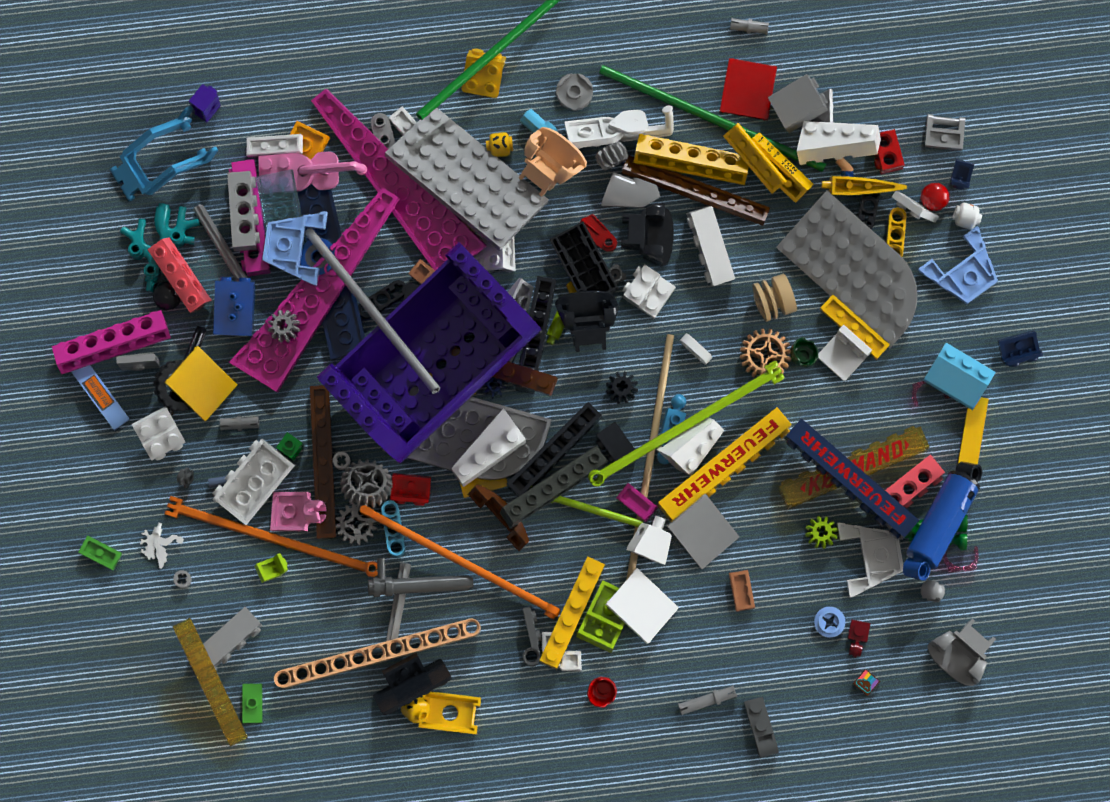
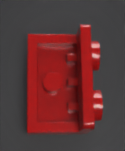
[390,473,431,506]

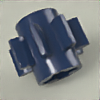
[483,378,507,398]

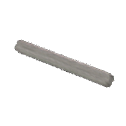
[193,204,248,281]
[386,563,411,654]

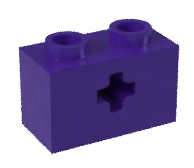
[189,84,221,123]

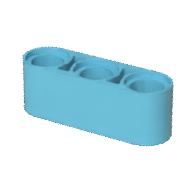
[381,501,405,558]

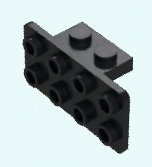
[373,653,452,715]

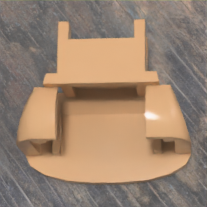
[519,127,587,197]

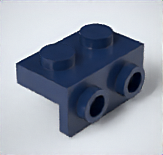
[997,330,1043,367]

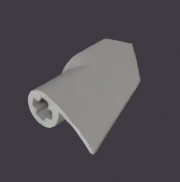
[601,172,661,208]

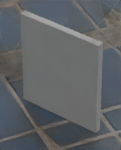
[667,494,739,569]

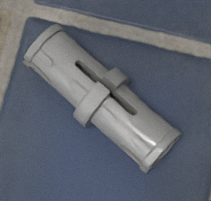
[730,18,769,34]
[220,415,260,431]

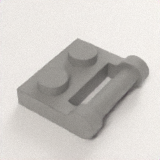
[924,114,965,151]

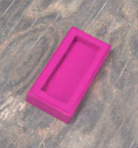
[616,483,658,522]

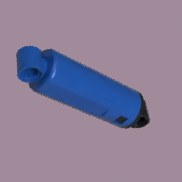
[903,461,983,580]

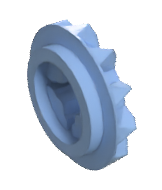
[814,607,845,638]

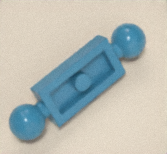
[657,394,686,464]

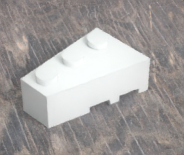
[656,417,724,476]

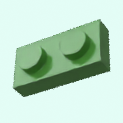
[78,535,122,570]

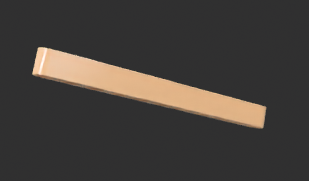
[274,619,481,688]

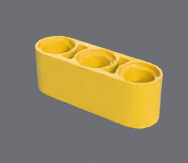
[886,207,907,257]

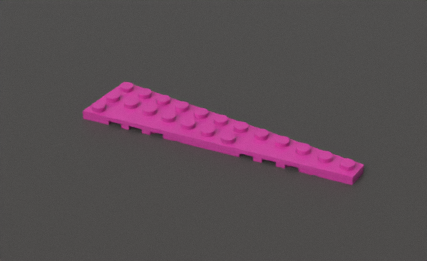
[229,188,400,393]

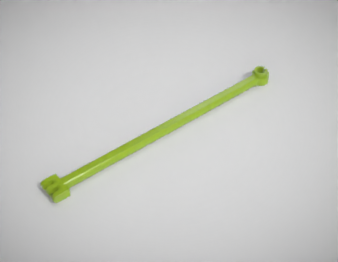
[588,361,785,487]

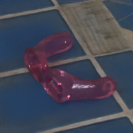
[912,381,949,407]
[943,546,979,572]

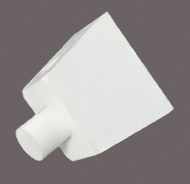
[626,516,672,565]

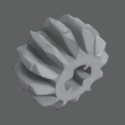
[595,142,628,170]
[268,310,301,343]

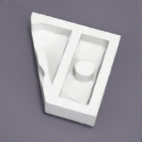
[892,191,939,223]

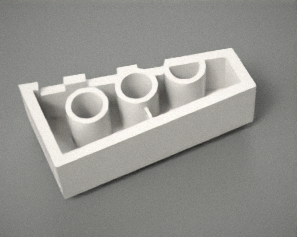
[797,121,881,165]
[686,206,735,286]
[451,408,526,487]

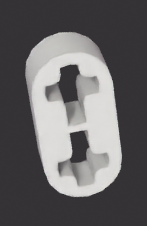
[679,333,713,365]

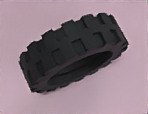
[153,360,191,411]

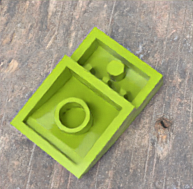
[576,580,625,653]

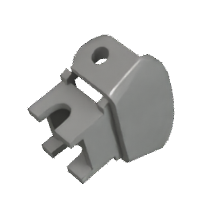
[927,619,996,686]

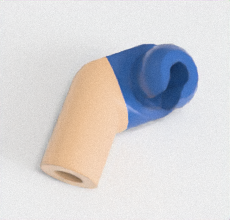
[835,158,854,177]

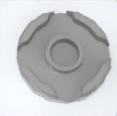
[556,73,593,111]

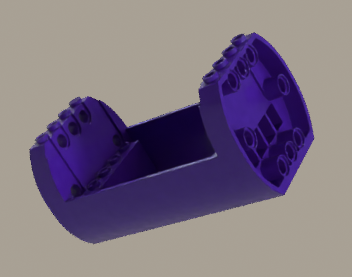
[317,242,542,463]

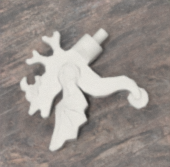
[140,523,184,569]

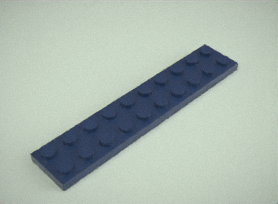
[293,175,365,361]

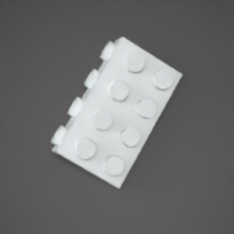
[212,439,295,525]

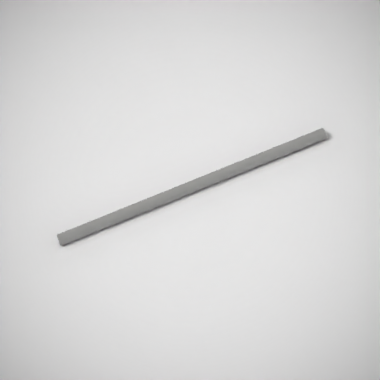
[305,228,440,394]

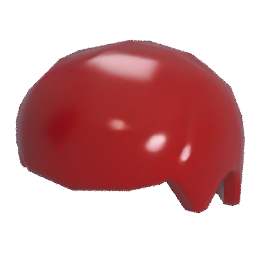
[920,183,950,211]
[587,677,617,708]

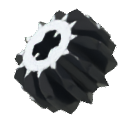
[606,371,638,404]

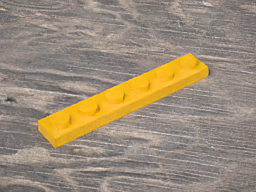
[539,556,605,670]

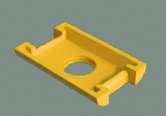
[418,691,481,734]

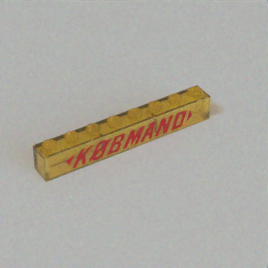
[778,426,930,510]

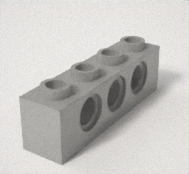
[227,171,260,251]

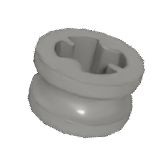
[173,570,192,589]

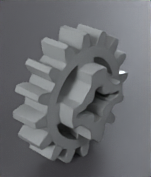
[335,503,378,545]

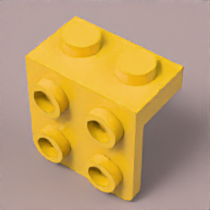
[461,49,506,98]

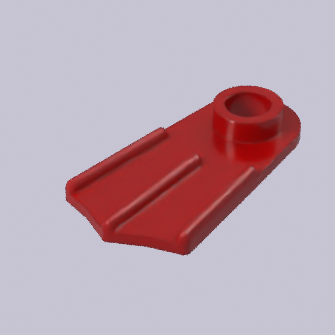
[580,214,617,252]

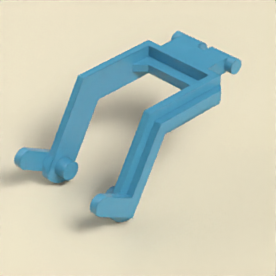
[110,106,218,201]

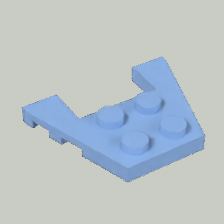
[262,211,328,286]
[918,226,998,304]

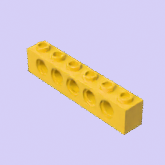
[633,134,749,185]

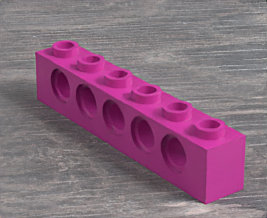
[229,159,271,277]
[52,310,171,375]

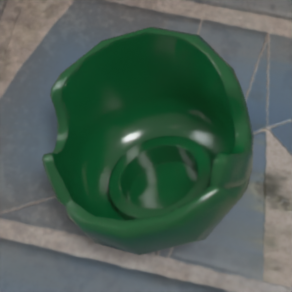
[790,337,818,368]

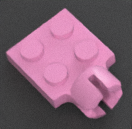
[270,492,327,531]

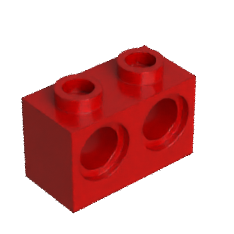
[874,129,905,175]

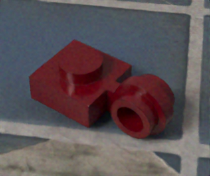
[847,620,871,658]

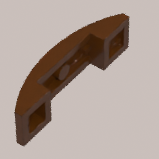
[467,484,529,551]

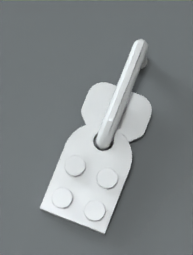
[564,105,674,149]

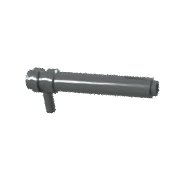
[368,558,473,597]

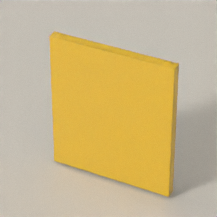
[164,346,238,421]

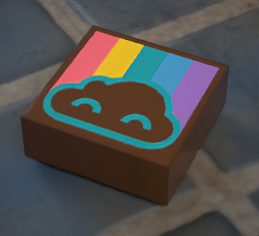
[853,669,880,696]

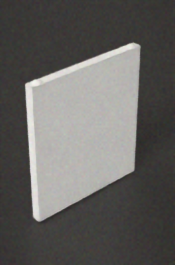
[605,568,679,644]

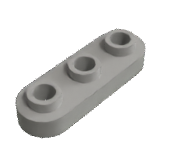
[371,113,395,149]

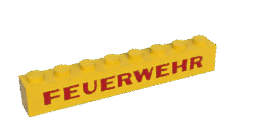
[657,407,792,522]

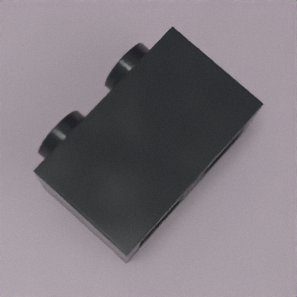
[595,422,635,464]

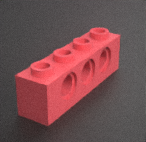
[147,237,212,313]
[885,454,945,509]

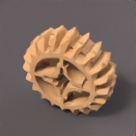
[740,329,791,377]

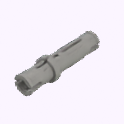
[678,685,737,715]

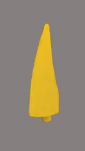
[821,176,907,195]

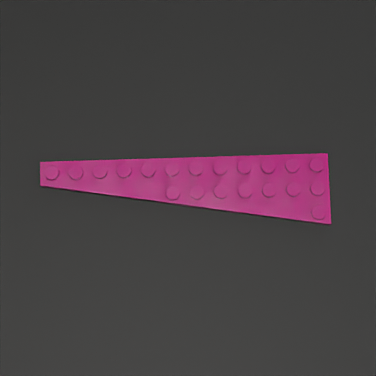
[311,89,487,271]

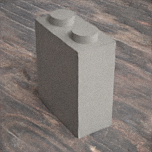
[768,74,828,133]

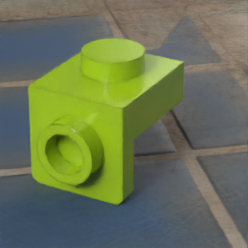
[254,553,288,583]

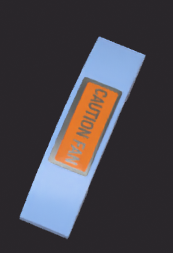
[71,365,130,431]

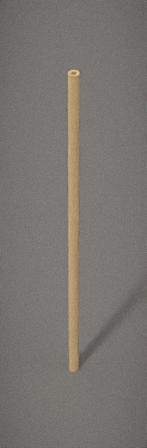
[626,334,674,580]

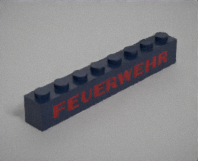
[785,418,919,540]

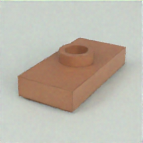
[729,570,755,612]

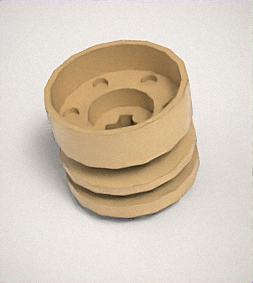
[753,273,797,322]

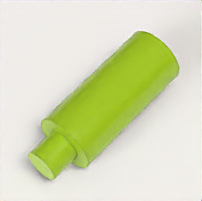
[546,311,565,345]

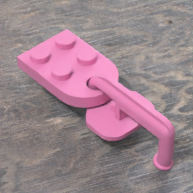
[258,152,367,195]

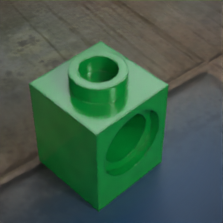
[276,432,305,462]

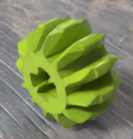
[805,516,838,549]

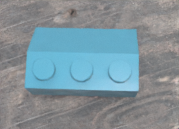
[923,343,996,410]

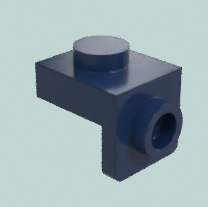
[950,159,974,190]

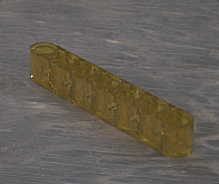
[172,618,248,747]

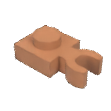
[408,259,435,285]

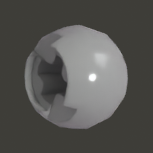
[921,580,945,602]

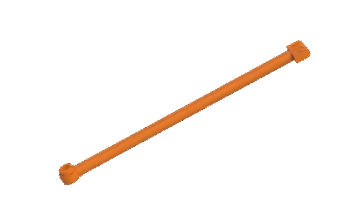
[164,496,378,577]
[360,505,561,619]

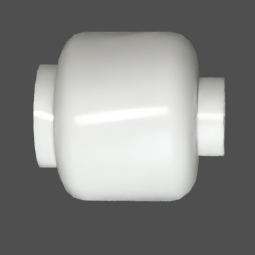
[953,203,982,230]

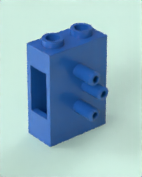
[213,277,255,336]

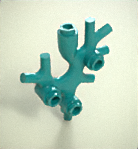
[120,203,200,292]

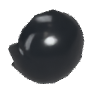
[153,281,181,311]

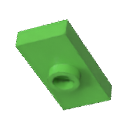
[242,684,263,723]

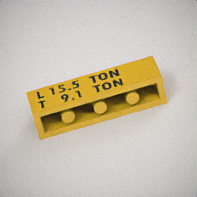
[752,132,814,203]

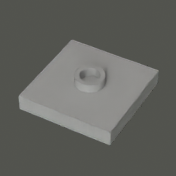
[116,353,160,371]

